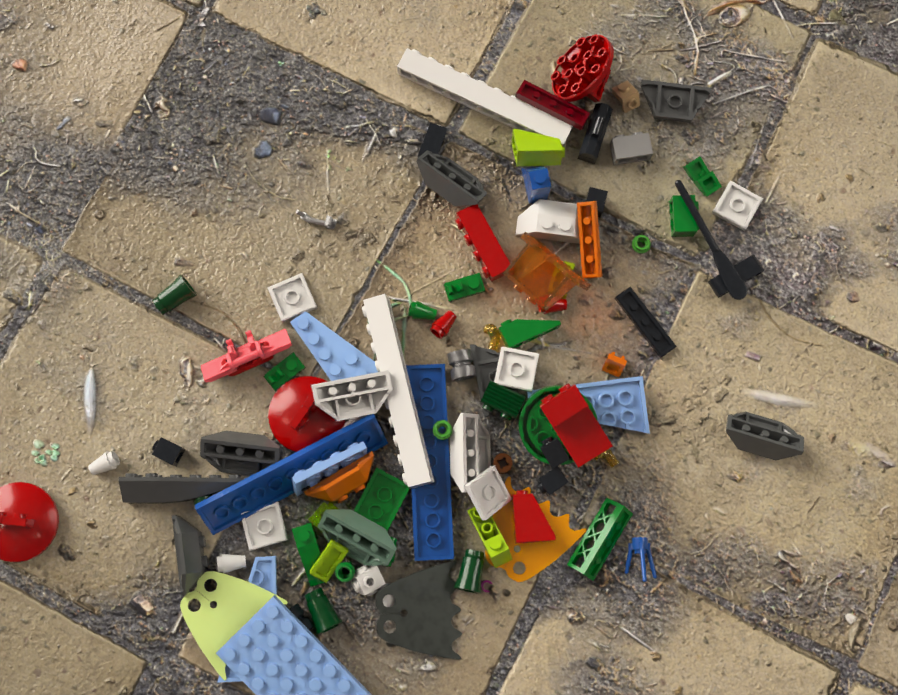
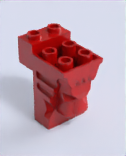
[539,383,613,468]

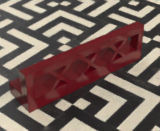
[515,80,590,130]

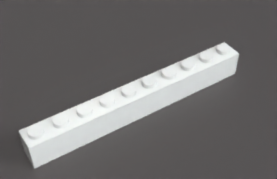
[397,48,573,146]
[362,294,434,488]

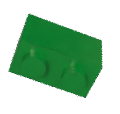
[669,195,699,237]

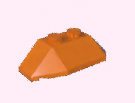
[304,451,375,504]

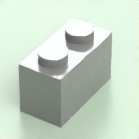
[610,132,653,165]

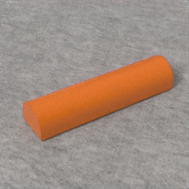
[577,201,602,279]

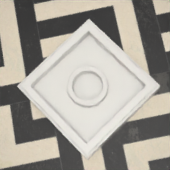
[712,181,763,231]
[268,273,317,323]
[494,347,539,392]
[464,465,512,520]
[241,502,288,551]

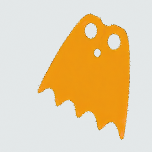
[485,476,587,582]

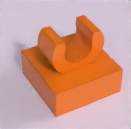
[602,352,627,377]

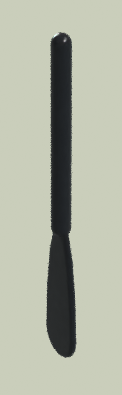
[675,180,748,300]

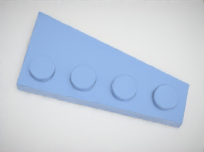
[292,442,367,496]

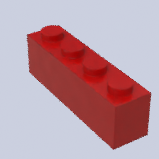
[455,205,512,282]

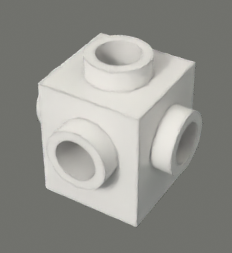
[351,565,386,596]

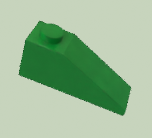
[499,319,561,349]
[292,523,330,587]

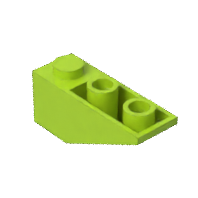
[467,507,513,568]

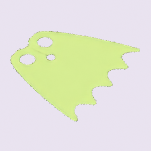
[180,571,288,680]

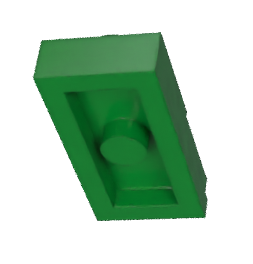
[444,273,485,302]
[263,352,306,392]

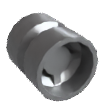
[447,349,476,381]

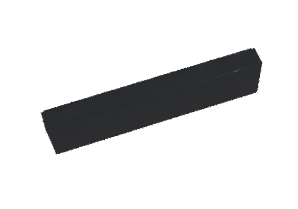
[614,287,677,359]

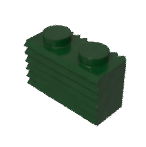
[480,381,526,421]

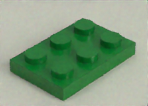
[354,467,410,532]

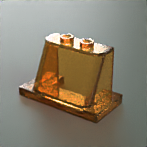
[503,232,591,310]

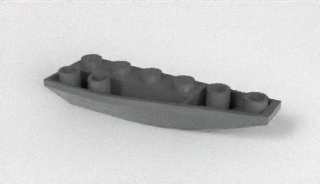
[119,473,244,504]

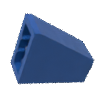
[521,166,551,204]

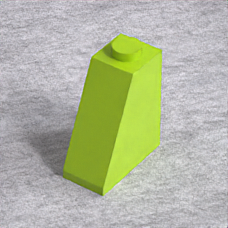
[511,129,565,167]

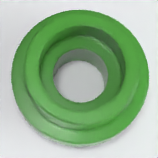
[632,235,651,254]
[433,420,452,440]

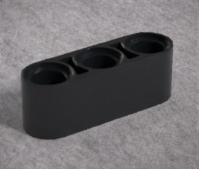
[708,255,764,298]

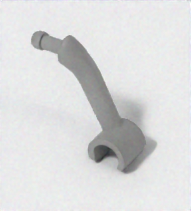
[296,210,337,229]

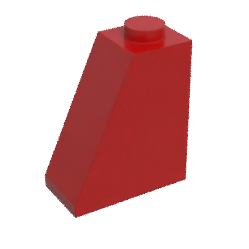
[512,490,556,544]

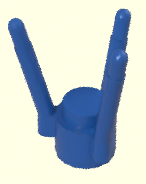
[625,537,657,582]

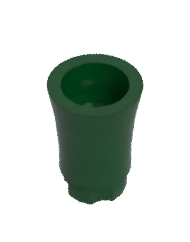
[152,274,197,315]
[454,549,484,594]
[305,588,343,635]

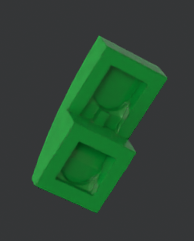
[683,156,722,197]

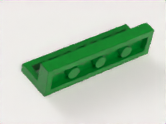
[567,498,633,581]

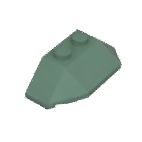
[318,509,397,566]

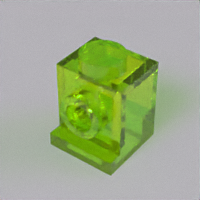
[308,502,338,532]

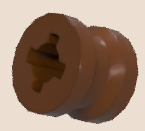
[492,453,513,474]

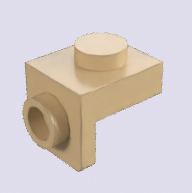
[612,80,640,113]

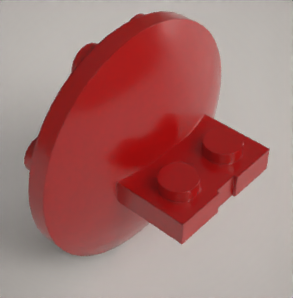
[551,34,614,102]
[268,376,346,452]
[0,482,59,562]

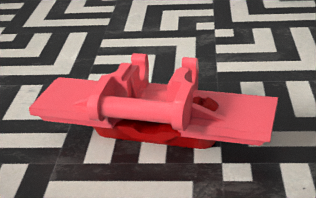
[200,329,292,383]

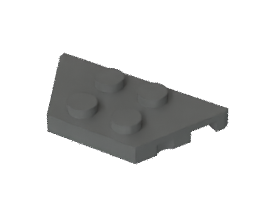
[640,80,712,123]
[470,344,519,418]

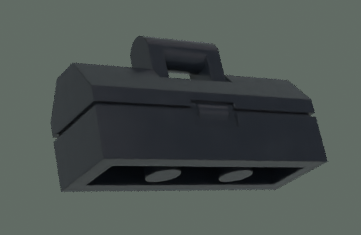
[577,103,613,164]

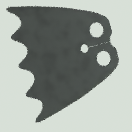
[376,561,462,660]

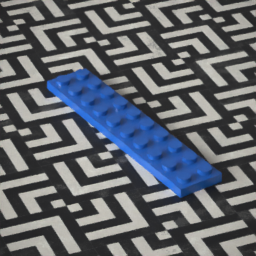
[406,364,454,561]
[194,414,388,535]

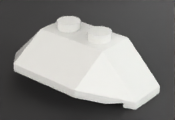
[515,199,580,244]
[311,370,393,421]
[450,413,491,493]

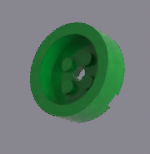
[518,385,598,465]

